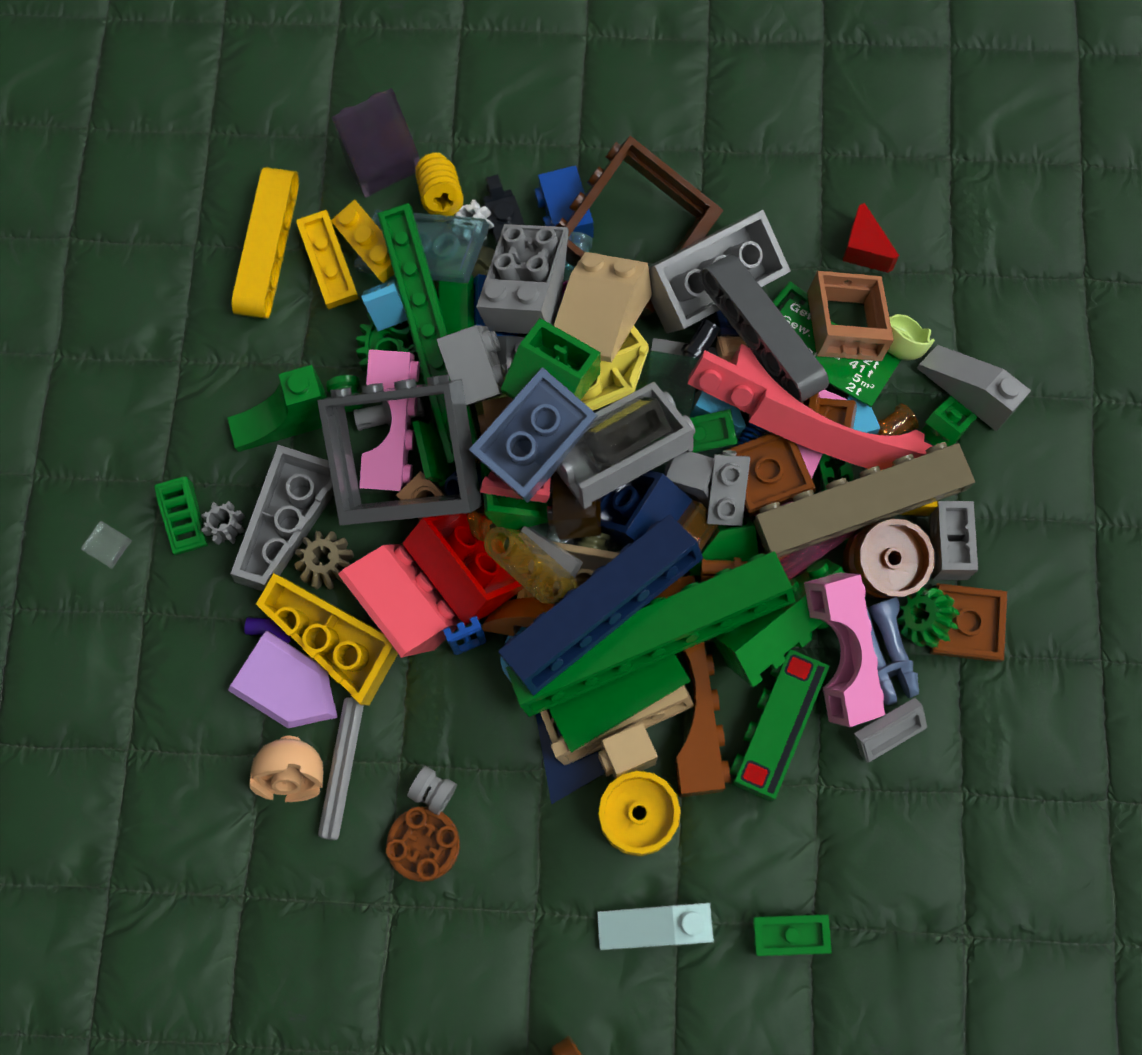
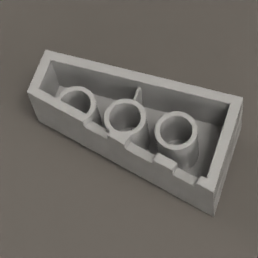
[231,445,334,591]

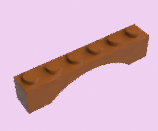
[653,576,730,797]

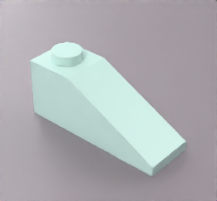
[597,903,714,950]

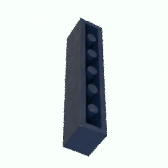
[498,514,703,696]

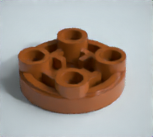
[386,807,460,882]

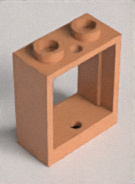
[807,271,894,361]

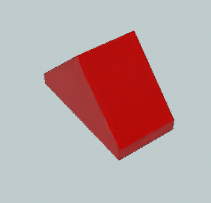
[843,203,899,273]

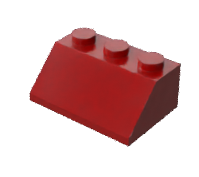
[402,511,530,625]

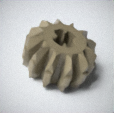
[294,531,354,590]

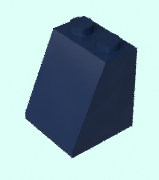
[601,471,712,548]

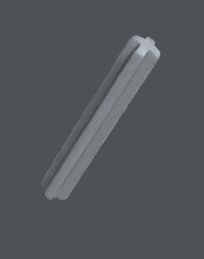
[318,697,364,840]

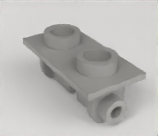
[707,450,750,526]

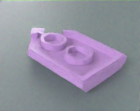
[228,630,338,729]

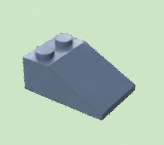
[469,367,598,503]

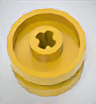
[599,771,681,857]

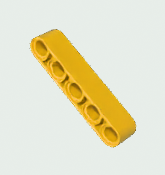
[232,167,299,319]

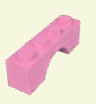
[359,350,420,491]
[804,572,885,727]

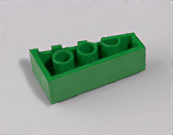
[712,559,844,688]

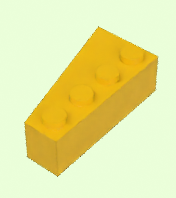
[256,573,398,706]

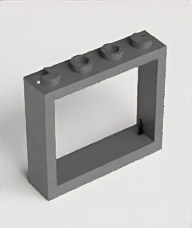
[317,374,482,525]

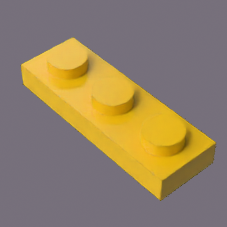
[331,199,394,283]
[296,209,359,310]

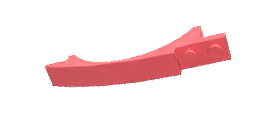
[687,344,932,470]

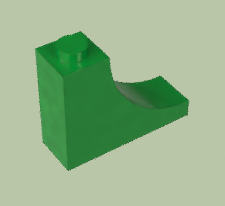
[227,365,328,452]

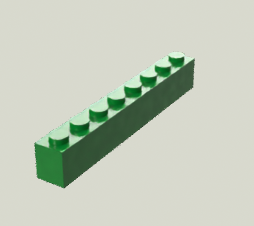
[506,551,796,717]

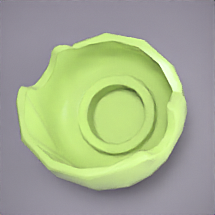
[888,314,935,361]

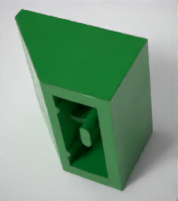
[501,318,601,400]

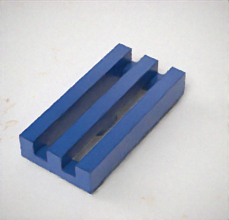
[443,616,487,655]

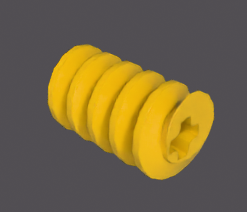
[415,153,464,218]

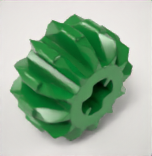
[897,587,960,648]

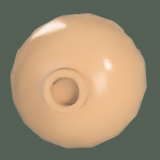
[250,736,323,802]

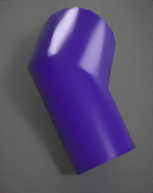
[245,617,291,643]

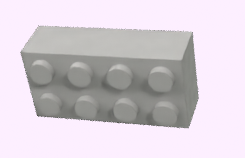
[648,210,791,334]

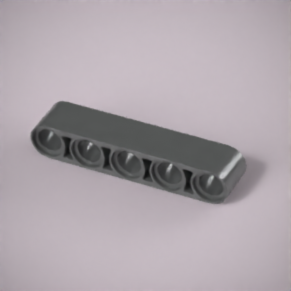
[700,254,829,403]

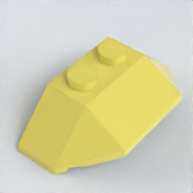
[581,326,649,411]

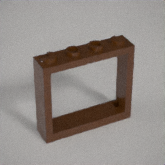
[555,136,723,320]

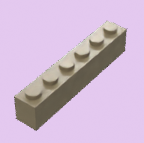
[753,442,975,558]

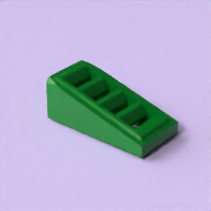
[154,476,208,555]

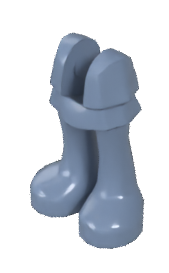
[867,597,919,706]

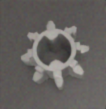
[201,501,246,545]

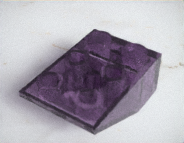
[332,88,420,198]

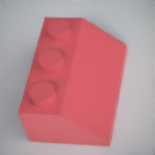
[338,544,461,658]

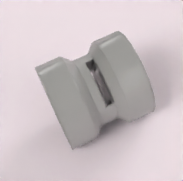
[407,766,457,815]

